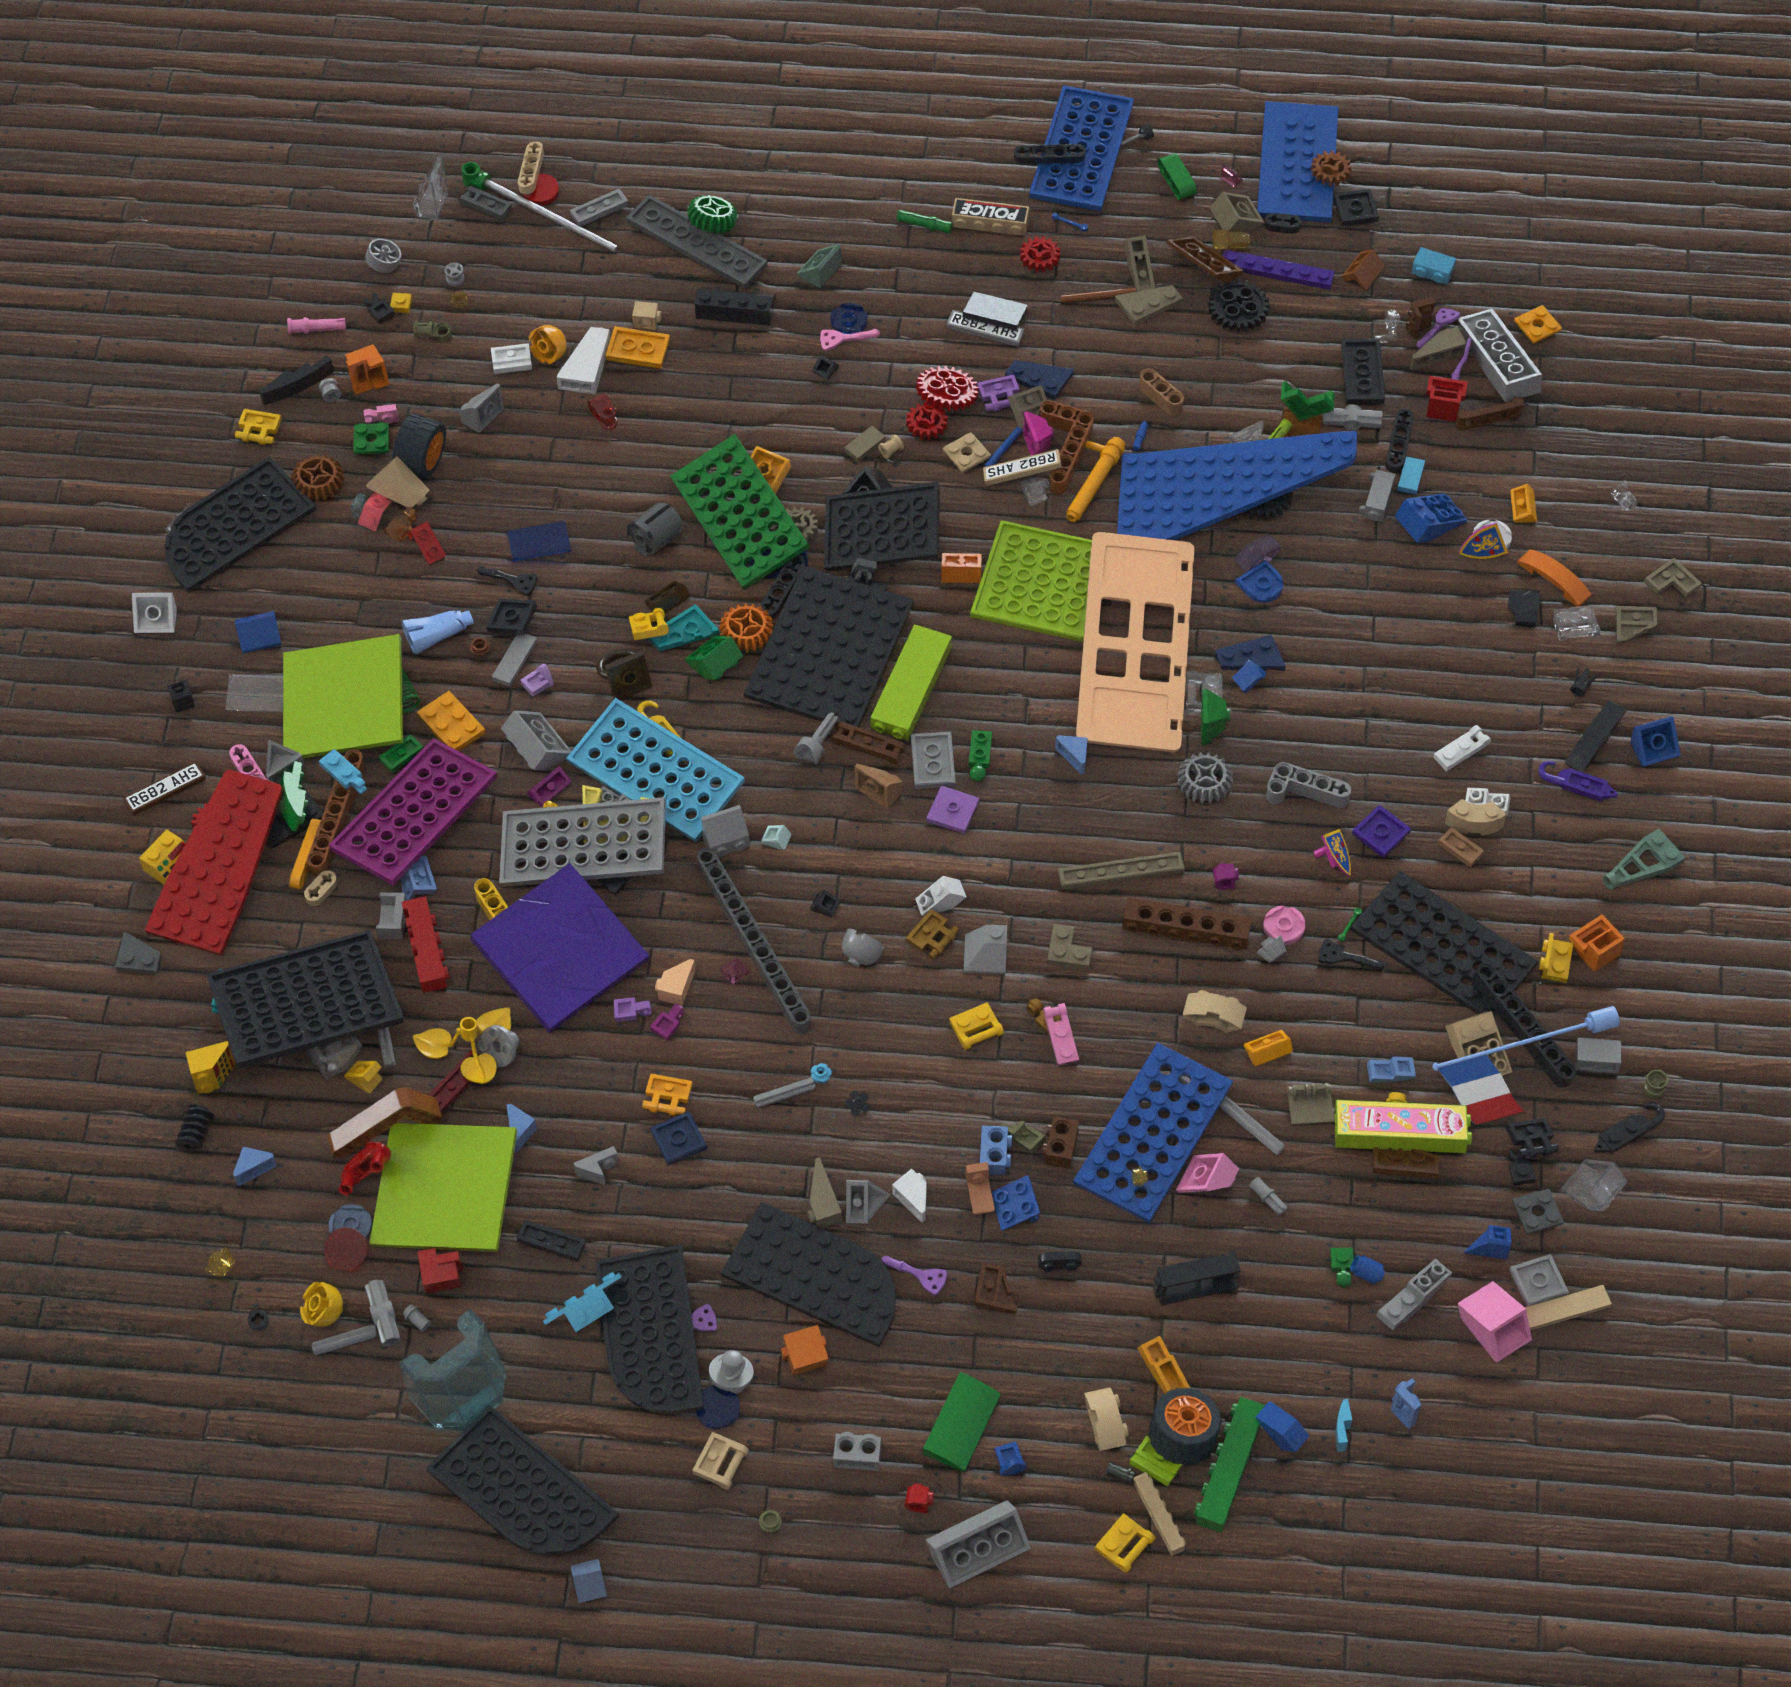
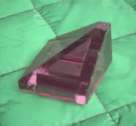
[1221,163,1242,187]
[720,957,749,984]

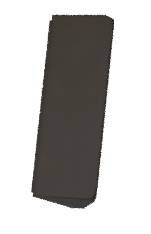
[644,581,690,614]

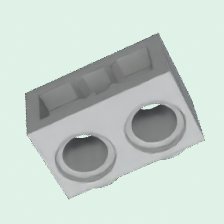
[833,1432,881,1471]

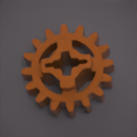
[1311,150,1352,186]

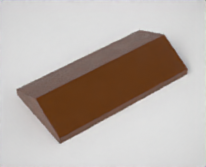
[1166,236,1243,284]

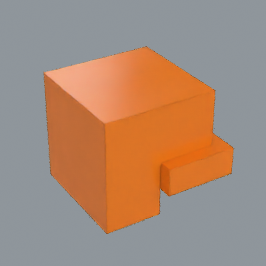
[345,344,390,395]
[1569,914,1625,972]
[780,1325,828,1376]

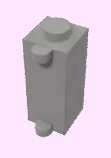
[1359,470,1395,522]

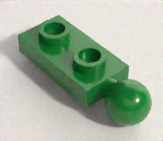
[969,730,992,782]

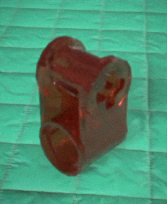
[587,393,618,430]

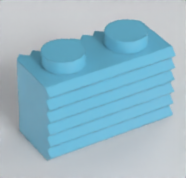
[1412,247,1456,285]

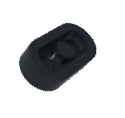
[1037,1251,1082,1272]

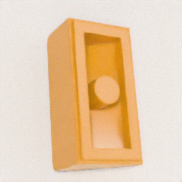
[1510,484,1537,523]
[1243,1030,1293,1066]

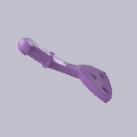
[1417,308,1460,349]
[1451,338,1471,380]
[881,1256,948,1296]
[692,1304,717,1332]

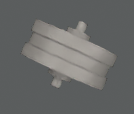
[365,238,401,273]

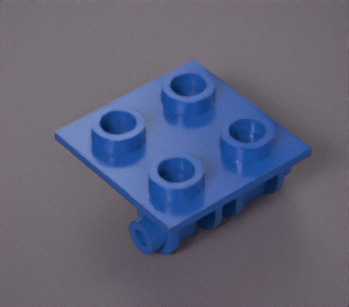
[991,1175,1041,1231]

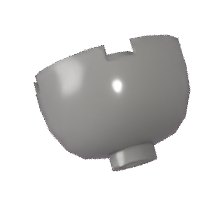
[842,928,885,967]

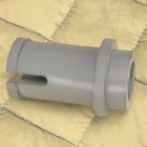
[403,1305,431,1332]

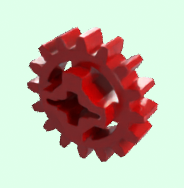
[1020,236,1060,273]
[906,402,948,440]

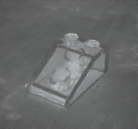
[413,155,449,220]

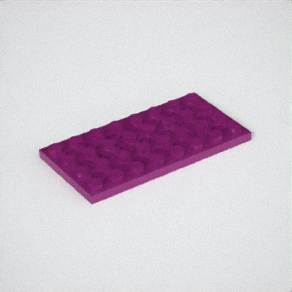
[329,738,497,886]

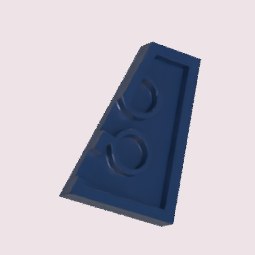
[1005,360,1074,400]

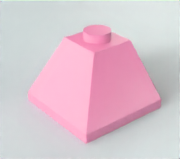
[1176,1153,1239,1193]

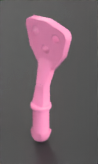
[820,329,880,351]

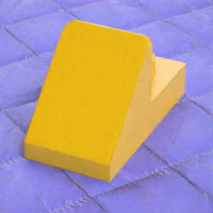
[344,1061,382,1093]

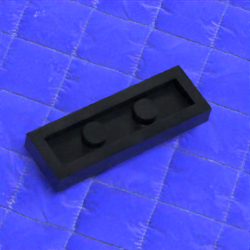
[516,1220,586,1262]

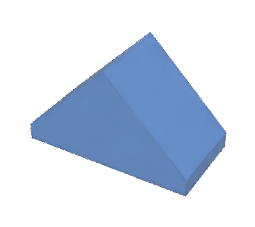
[1055,735,1088,775]
[507,1104,537,1152]
[233,1147,277,1186]

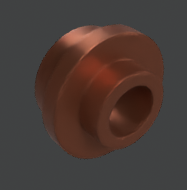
[470,637,490,657]

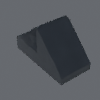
[167,680,195,713]

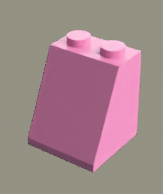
[1458,1281,1532,1362]

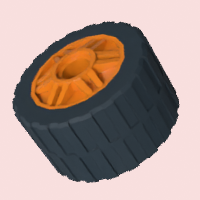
[392,413,446,479]
[1148,1388,1222,1465]

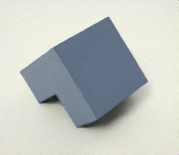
[571,1559,607,1603]

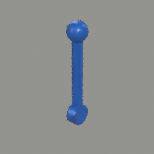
[1052,213,1088,232]

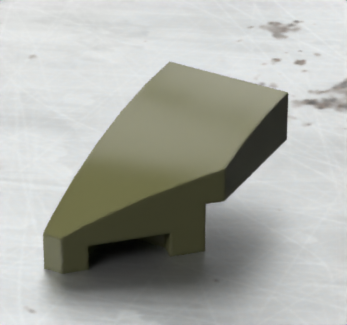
[1000,1121,1046,1155]

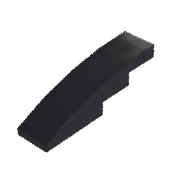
[259,355,334,405]
[1565,700,1627,773]

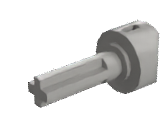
[793,712,839,765]

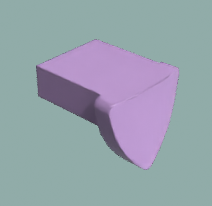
[521,664,554,697]

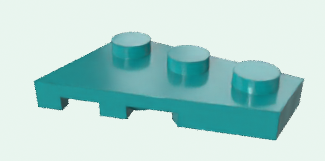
[648,604,720,652]

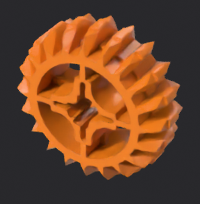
[719,603,773,653]

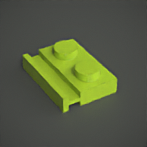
[1129,1436,1183,1486]

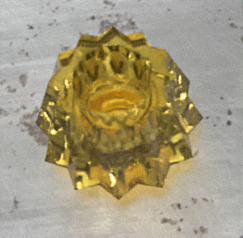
[205,1247,235,1278]

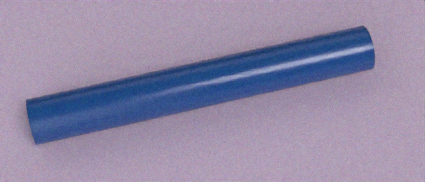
[984,427,1023,467]

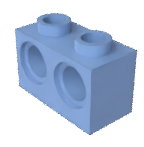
[980,1125,1012,1175]

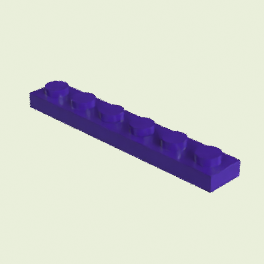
[1222,249,1335,290]

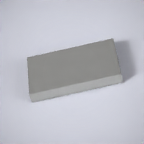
[911,732,956,789]

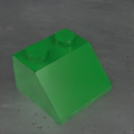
[684,636,743,680]

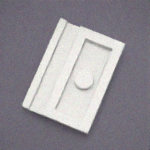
[491,343,532,374]

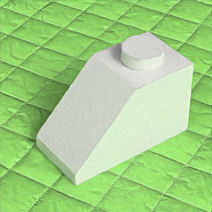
[892,1169,927,1223]

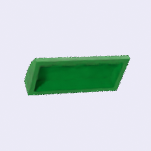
[923,1372,1001,1472]

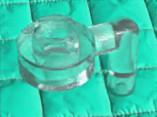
[1374,309,1400,342]
[1609,480,1637,511]

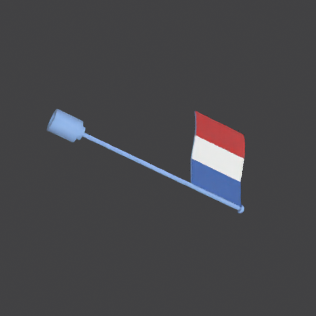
[1433,1006,1620,1125]

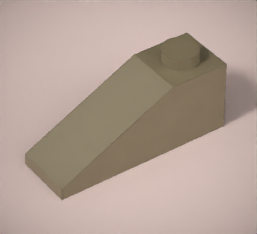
[1124,235,1155,292]
[1410,327,1467,371]
[807,1157,842,1228]

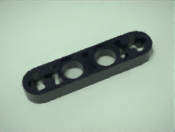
[1014,144,1086,164]
[1386,408,1414,473]
[760,554,805,619]

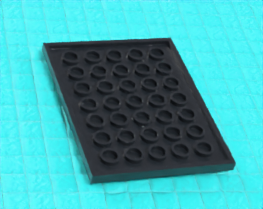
[744,566,914,727]
[206,930,404,1069]

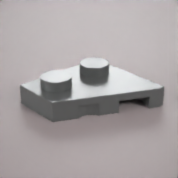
[115,932,162,975]

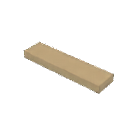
[1525,1285,1612,1331]

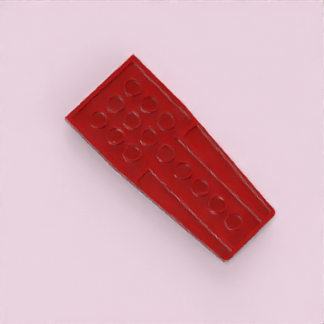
[145,770,283,956]

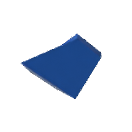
[1463,1225,1511,1260]

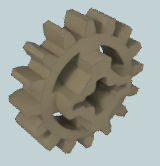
[776,506,818,543]

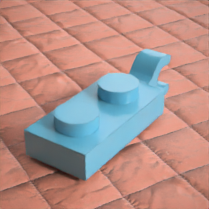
[319,749,367,794]

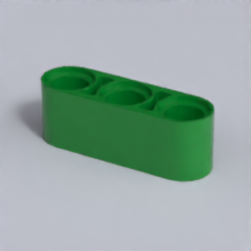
[1157,153,1197,200]

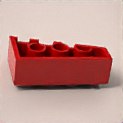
[401,896,450,993]

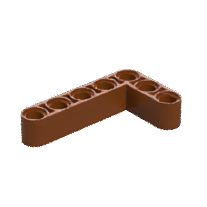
[1040,400,1094,495]
[327,1088,443,1158]

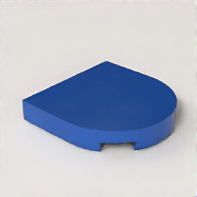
[1235,560,1283,603]

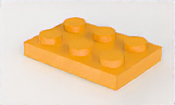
[605,326,670,369]
[417,691,486,751]

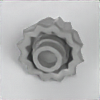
[1257,935,1286,963]

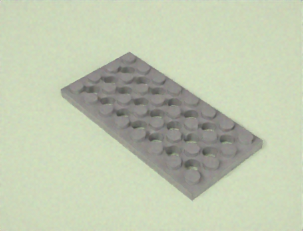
[499,797,666,887]

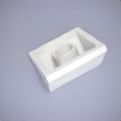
[132,593,177,633]

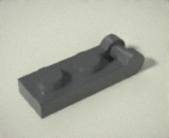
[458,186,512,220]

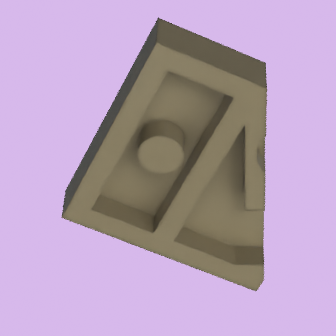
[1008,385,1047,430]
[1615,606,1657,644]

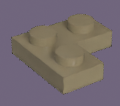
[1644,558,1702,597]
[1047,924,1092,970]

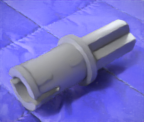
[1249,1177,1287,1215]

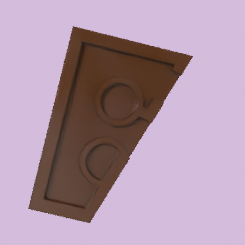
[1373,1147,1439,1179]

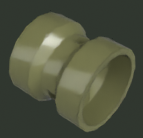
[1643,1070,1668,1099]

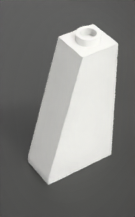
[557,327,610,395]

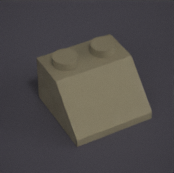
[1209,192,1264,236]

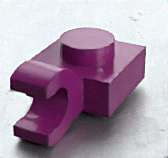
[650,1003,684,1041]

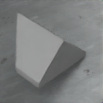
[266,740,305,784]
[846,1180,890,1223]

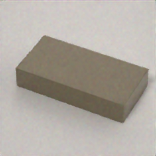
[844,426,886,462]

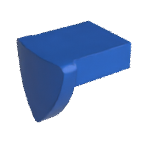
[1232,660,1266,693]
[994,1441,1027,1476]

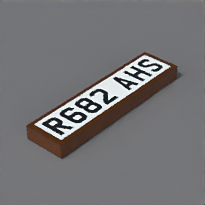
[123,761,206,816]

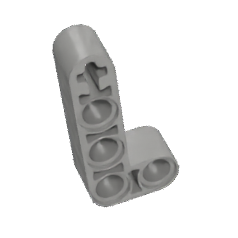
[1266,762,1351,808]

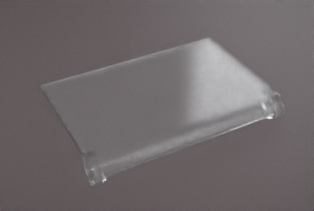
[225,674,283,712]

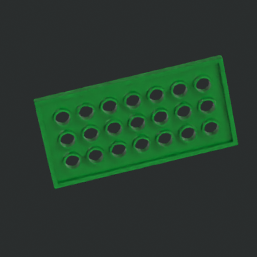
[670,434,810,590]

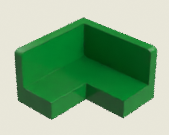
[1281,381,1335,421]

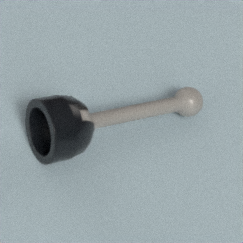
[1121,123,1154,146]

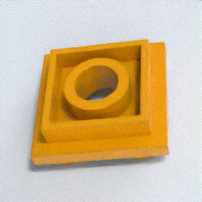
[1514,305,1562,344]

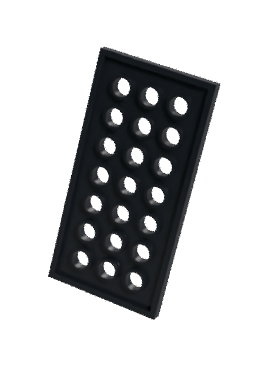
[1351,871,1538,1017]

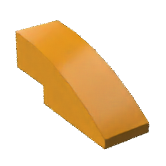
[1137,1336,1190,1394]

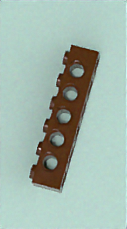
[1122,897,1252,950]

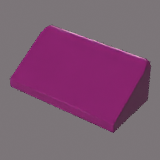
[526,766,572,807]

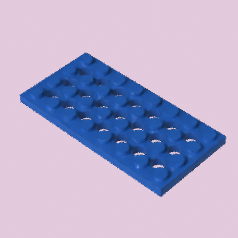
[1029,85,1134,211]
[1073,1042,1233,1223]

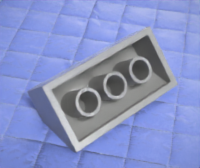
[926,1500,1031,1588]

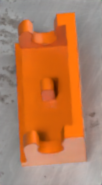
[941,553,982,583]

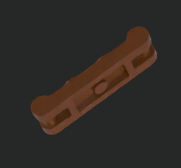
[1455,397,1524,431]
[830,722,905,764]

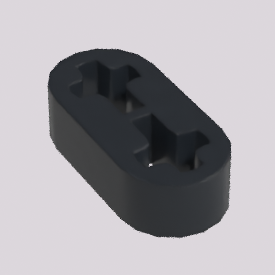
[1265,213,1301,234]

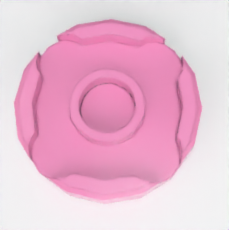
[1263,906,1305,945]

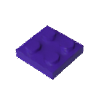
[1352,805,1411,858]

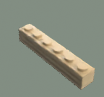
[1133,1472,1186,1556]

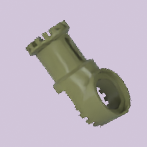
[413,321,452,342]

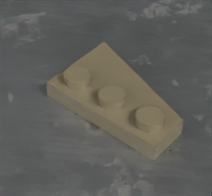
[1115,285,1183,325]

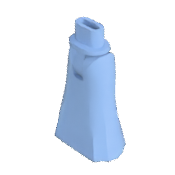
[402,610,474,655]

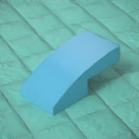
[1335,1399,1352,1452]

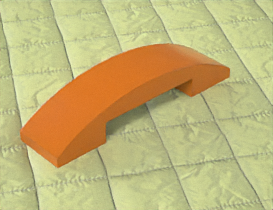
[1517,549,1591,608]

